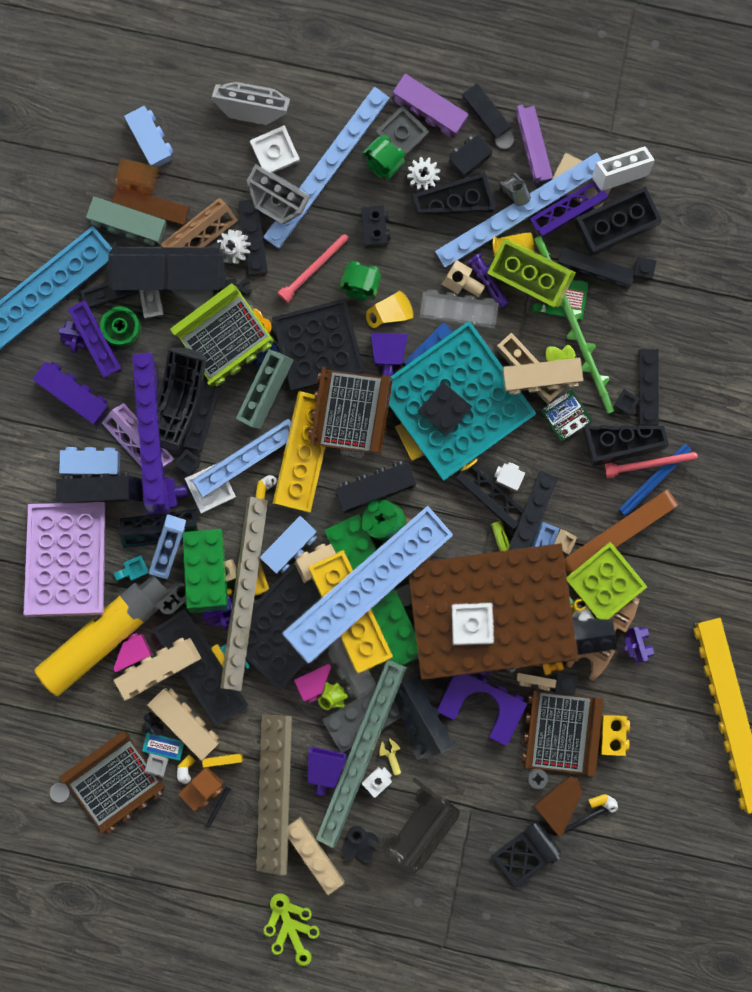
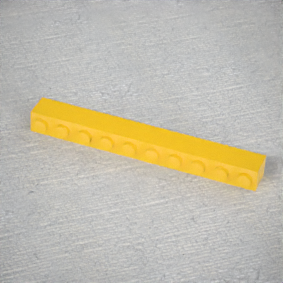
[694,618,752,814]

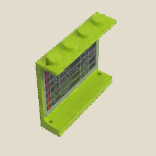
[170,283,275,386]

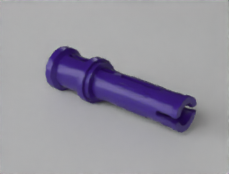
[467,253,510,308]

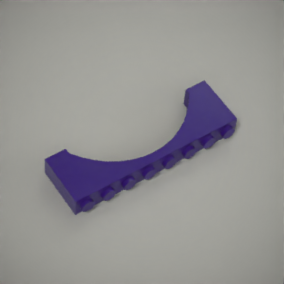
[132,353,170,516]

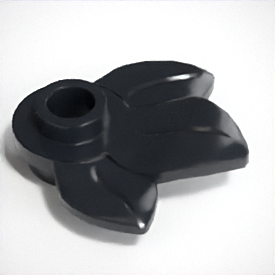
[343,826,380,863]

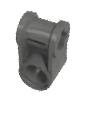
[499,172,531,206]

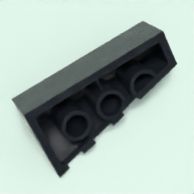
[573,618,617,655]

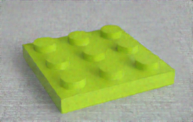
[567,542,647,619]

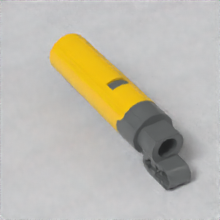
[34,575,187,696]

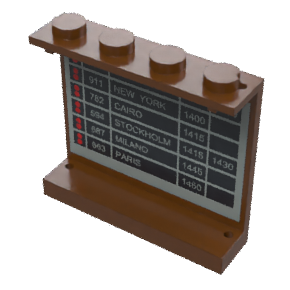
[308,367,393,455]
[521,690,604,776]
[59,730,165,835]

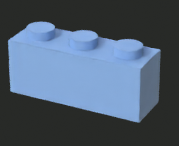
[124,106,173,170]
[59,447,120,476]
[149,515,186,579]
[260,516,317,574]

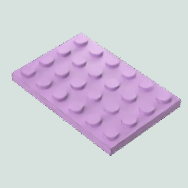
[24,502,106,617]

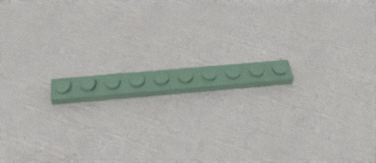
[316,660,407,848]

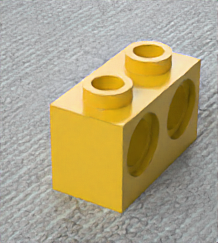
[600,715,630,756]

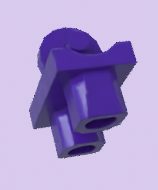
[59,321,87,353]
[202,596,233,630]
[621,627,655,663]

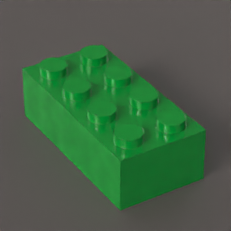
[183,529,229,613]

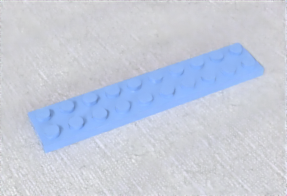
[282,506,453,663]

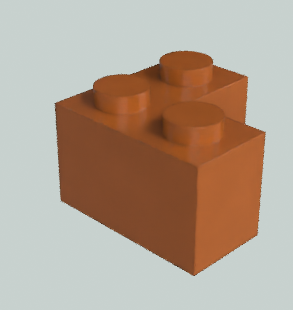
[178,767,224,811]

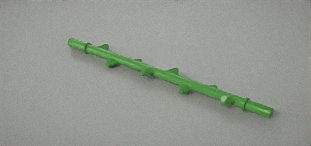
[535,236,615,414]

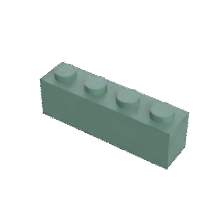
[86,196,167,246]
[236,349,294,429]

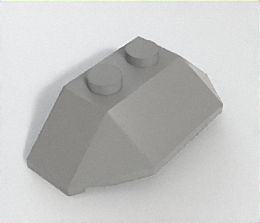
[212,82,290,125]
[247,164,311,225]

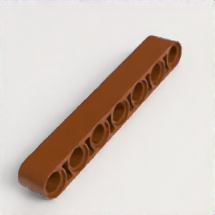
[564,489,679,575]

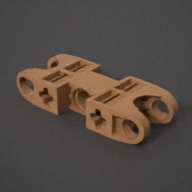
[566,597,639,681]

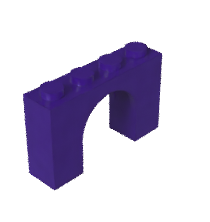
[437,674,527,746]

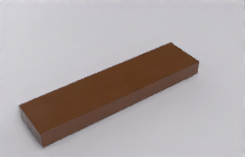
[112,187,190,226]

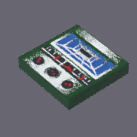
[540,389,593,442]

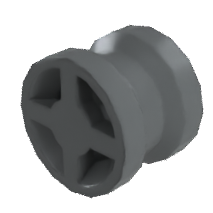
[527,769,548,789]

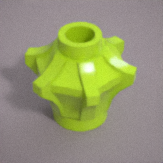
[318,682,348,710]

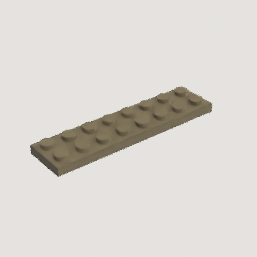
[256,714,292,875]

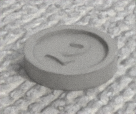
[495,131,514,149]
[50,783,70,802]

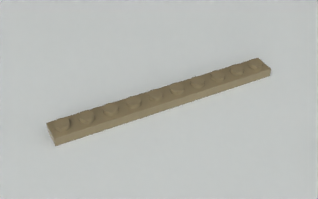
[220,497,268,691]

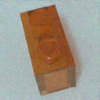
[115,158,159,194]

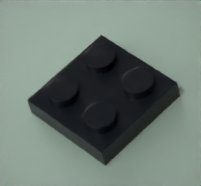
[418,382,472,436]

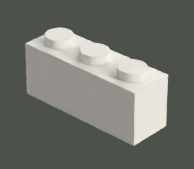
[592,147,655,191]

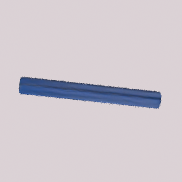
[619,444,692,516]

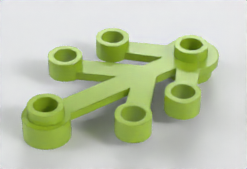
[264,893,319,966]

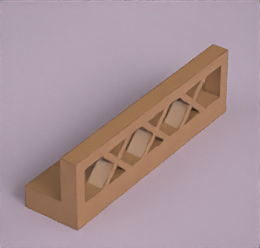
[161,198,238,247]

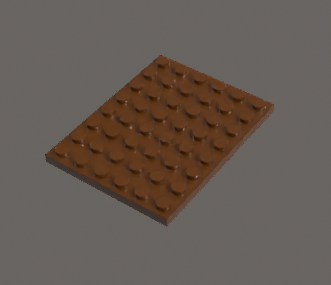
[409,543,578,680]

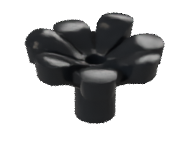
[142,712,164,736]

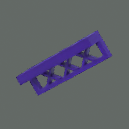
[530,181,608,238]
[68,300,122,378]

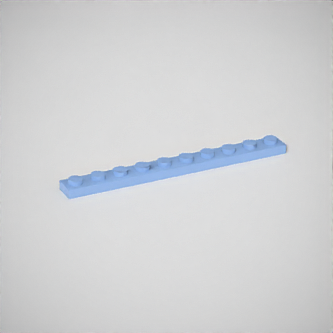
[264,87,390,249]
[435,153,602,268]

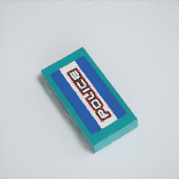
[142,732,185,761]

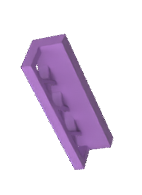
[516,105,553,184]

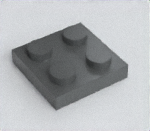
[376,106,429,158]

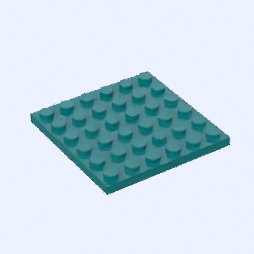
[389,321,536,481]

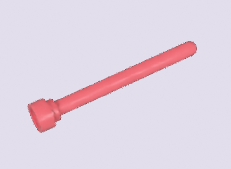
[277,234,348,304]
[605,452,698,479]

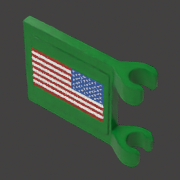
[532,280,588,320]

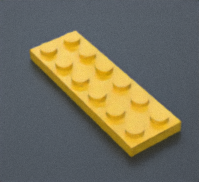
[273,391,325,512]
[308,550,393,674]

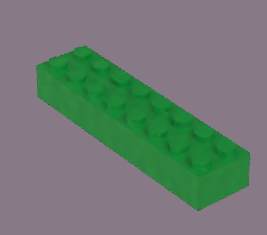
[324,514,419,665]

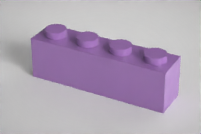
[393,74,468,138]

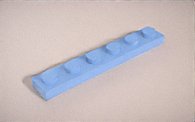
[192,419,291,497]

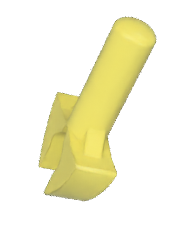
[380,739,401,776]

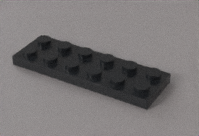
[153,609,248,727]

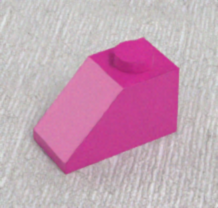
[114,633,153,672]
[294,663,331,703]

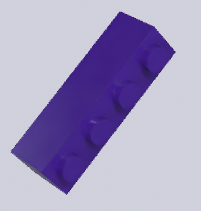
[32,361,110,426]

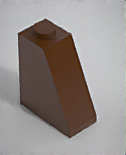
[533,775,583,837]

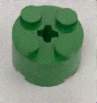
[361,134,405,180]
[339,261,381,301]
[100,306,141,348]
[362,500,407,542]

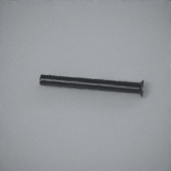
[205,786,232,828]
[565,806,606,832]

